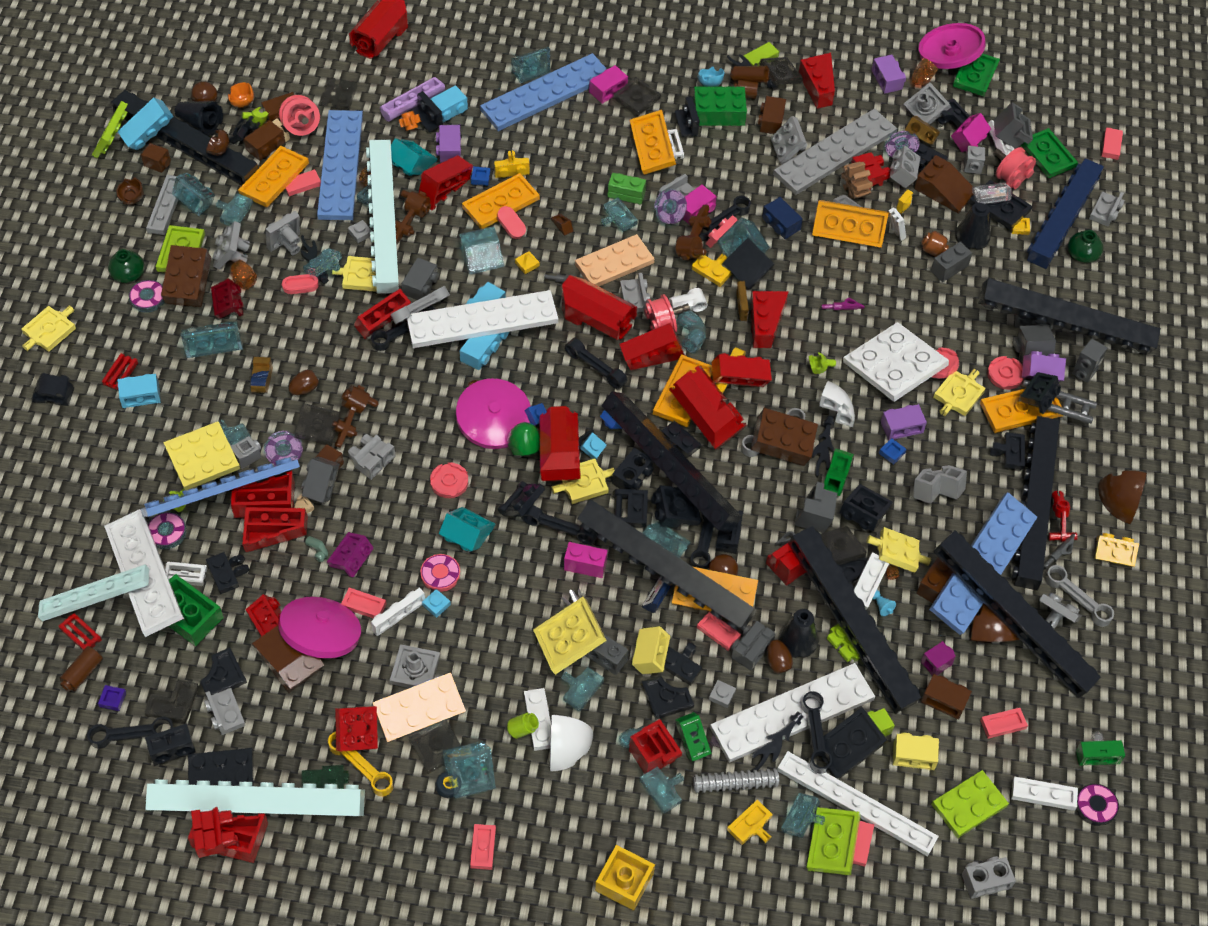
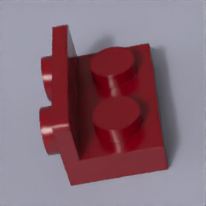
[211,278,244,319]

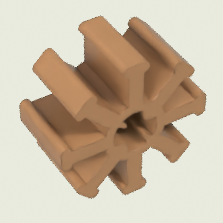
[841,161,873,199]

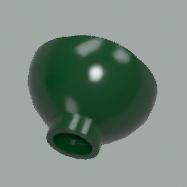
[1067,230,1103,263]
[108,249,145,283]

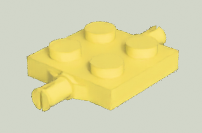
[332,256,377,292]
[22,306,76,352]
[933,369,986,416]
[551,459,615,504]
[867,527,931,573]

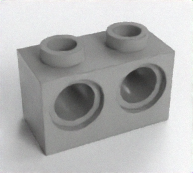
[890,146,920,188]
[962,856,1016,899]

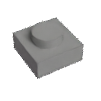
[348,220,372,243]
[709,680,736,708]

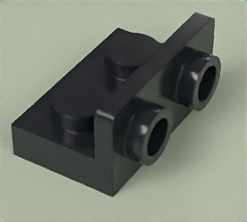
[410,91,443,133]
[675,96,700,137]
[1020,372,1061,414]

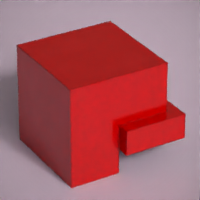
[766,543,806,586]
[629,719,682,777]

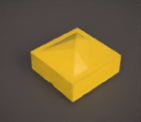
[896,190,913,214]
[515,251,540,274]

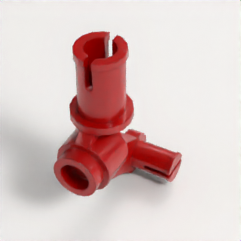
[1048,491,1078,542]

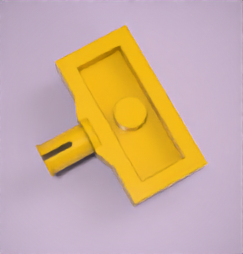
[494,150,530,178]
[692,254,731,287]
[727,800,773,845]

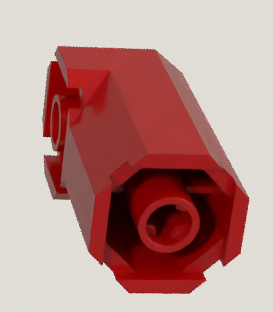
[349,0,408,59]
[562,275,637,340]
[669,366,747,449]
[540,406,581,481]

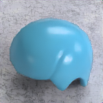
[698,67,725,87]

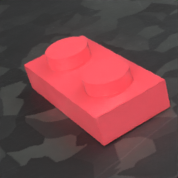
[705,215,738,248]
[470,824,496,870]

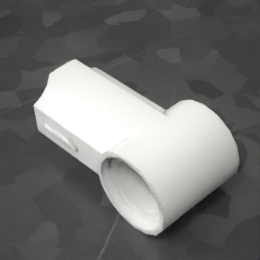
[669,288,708,312]

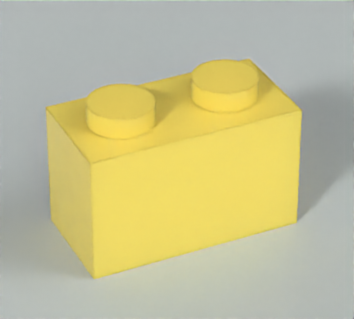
[632,626,670,674]
[893,733,939,770]

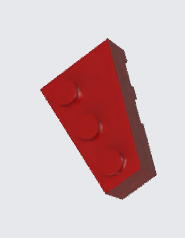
[798,53,835,109]
[419,155,473,211]
[751,291,789,348]
[619,323,685,370]
[231,471,295,518]
[242,507,308,553]
[188,813,268,863]

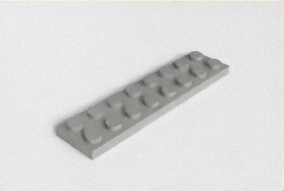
[773,108,897,195]

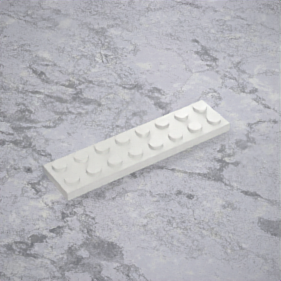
[406,290,558,348]
[105,509,184,637]
[710,663,875,763]

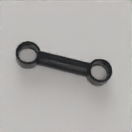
[699,196,751,241]
[371,306,435,351]
[565,338,628,389]
[521,505,598,545]
[690,514,714,569]
[801,691,832,774]
[87,717,174,749]

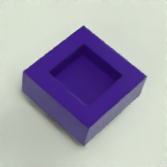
[98,685,126,711]

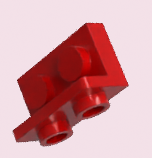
[245,594,282,637]

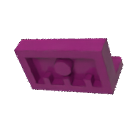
[327,532,373,578]

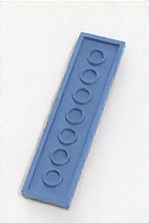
[480,53,606,131]
[317,110,363,220]
[140,457,300,517]
[929,492,1037,635]

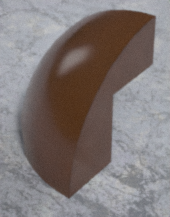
[1098,471,1147,524]
[971,603,1020,642]

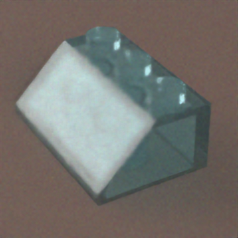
[181,321,243,358]

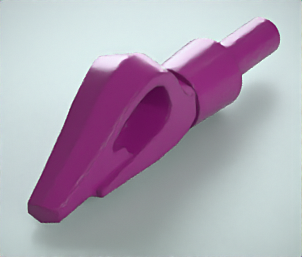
[821,298,865,310]

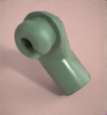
[305,536,328,562]

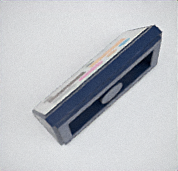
[642,576,673,613]

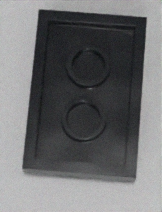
[969,180,1032,230]
[821,707,889,779]
[188,748,254,786]

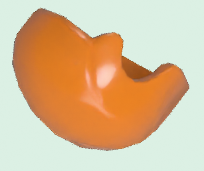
[228,82,254,108]

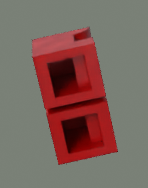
[851,152,891,190]
[191,807,236,858]

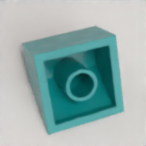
[391,138,438,176]
[439,507,496,552]

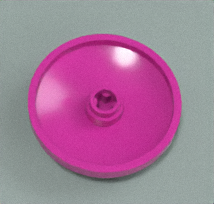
[919,23,986,69]
[456,379,531,449]
[278,597,361,658]

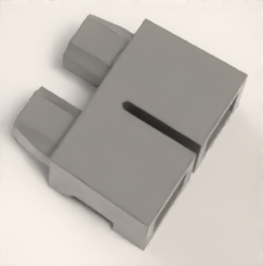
[348,434,396,480]

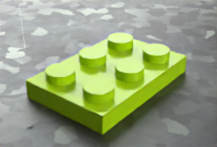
[92,101,128,158]
[156,225,205,272]
[931,770,1009,839]
[807,807,861,875]

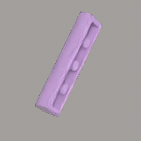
[380,77,445,122]

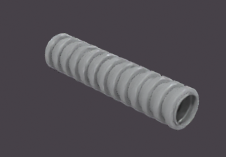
[693,768,779,793]

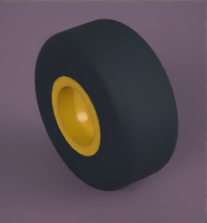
[435,772,461,798]

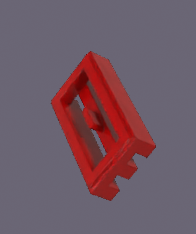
[102,353,138,391]
[58,613,102,650]

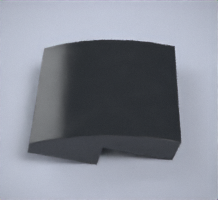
[723,238,775,290]

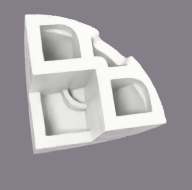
[819,381,855,427]
[550,715,593,771]

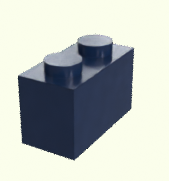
[762,197,803,239]

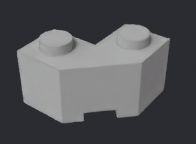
[914,465,967,504]

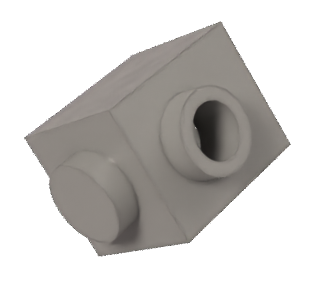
[964,146,985,174]

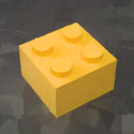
[595,845,655,911]

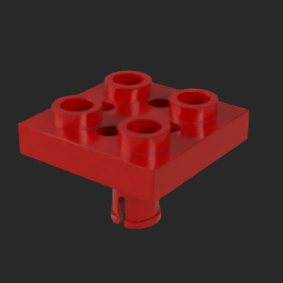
[335,706,378,751]

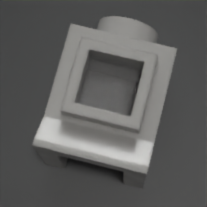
[230,436,261,469]

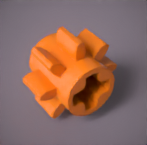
[399,111,421,131]

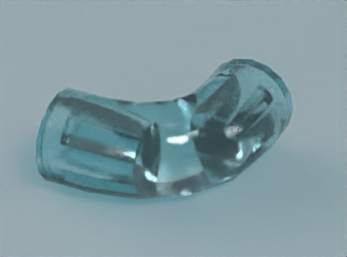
[677,310,706,353]

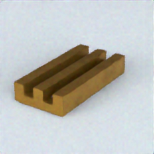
[736,281,749,321]

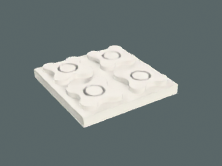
[843,322,949,402]

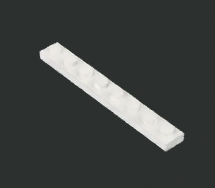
[777,751,939,857]

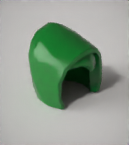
[507,422,540,456]

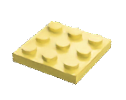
[163,421,240,490]
[533,596,607,675]

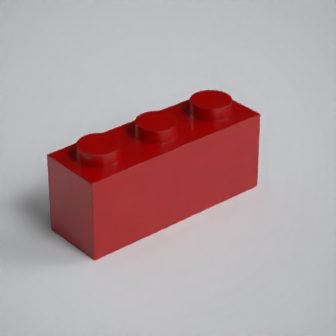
[354,289,411,339]
[711,353,772,387]

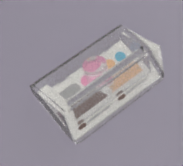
[972,182,1011,204]

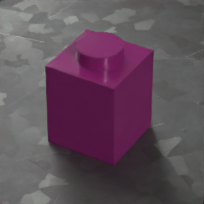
[921,641,956,676]

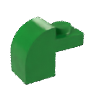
[824,449,854,496]

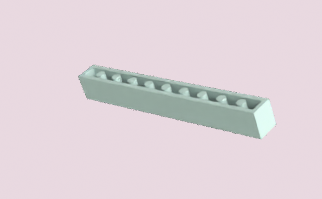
[366,140,399,294]
[145,779,365,816]

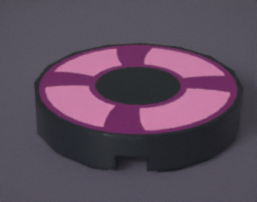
[1077,784,1119,826]

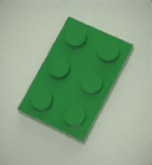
[953,53,1000,97]
[1021,128,1078,178]

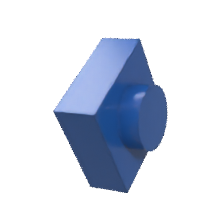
[471,166,491,186]
[525,403,547,426]
[600,411,622,429]
[879,438,906,465]

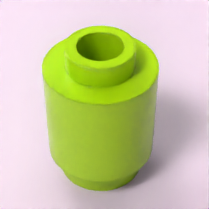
[507,713,539,739]

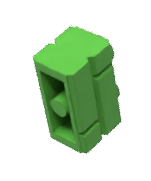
[608,173,646,204]

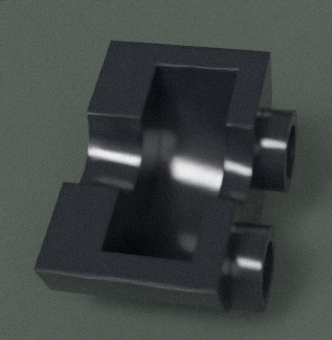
[31,373,75,406]

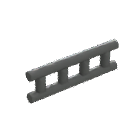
[1018,380,1097,424]

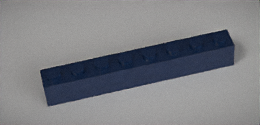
[1027,158,1104,269]

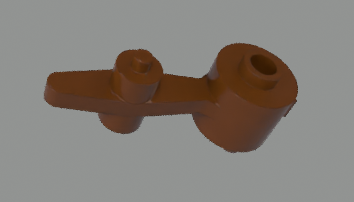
[395,190,431,245]
[676,205,712,260]
[332,385,379,448]

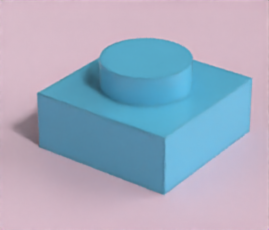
[580,433,606,459]
[422,589,451,618]

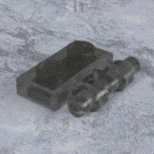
[321,77,357,111]

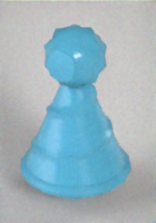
[872,590,896,616]

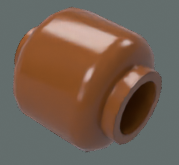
[921,231,949,257]

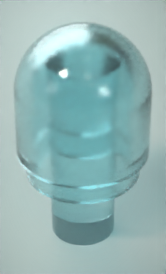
[619,726,644,748]

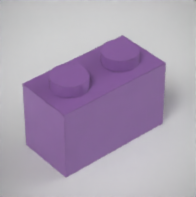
[872,55,906,94]
[436,125,461,163]
[1022,351,1066,382]
[881,404,927,441]

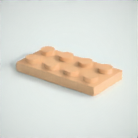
[575,234,655,286]

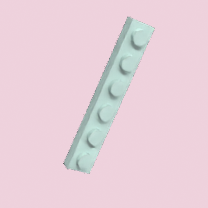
[38,565,149,621]

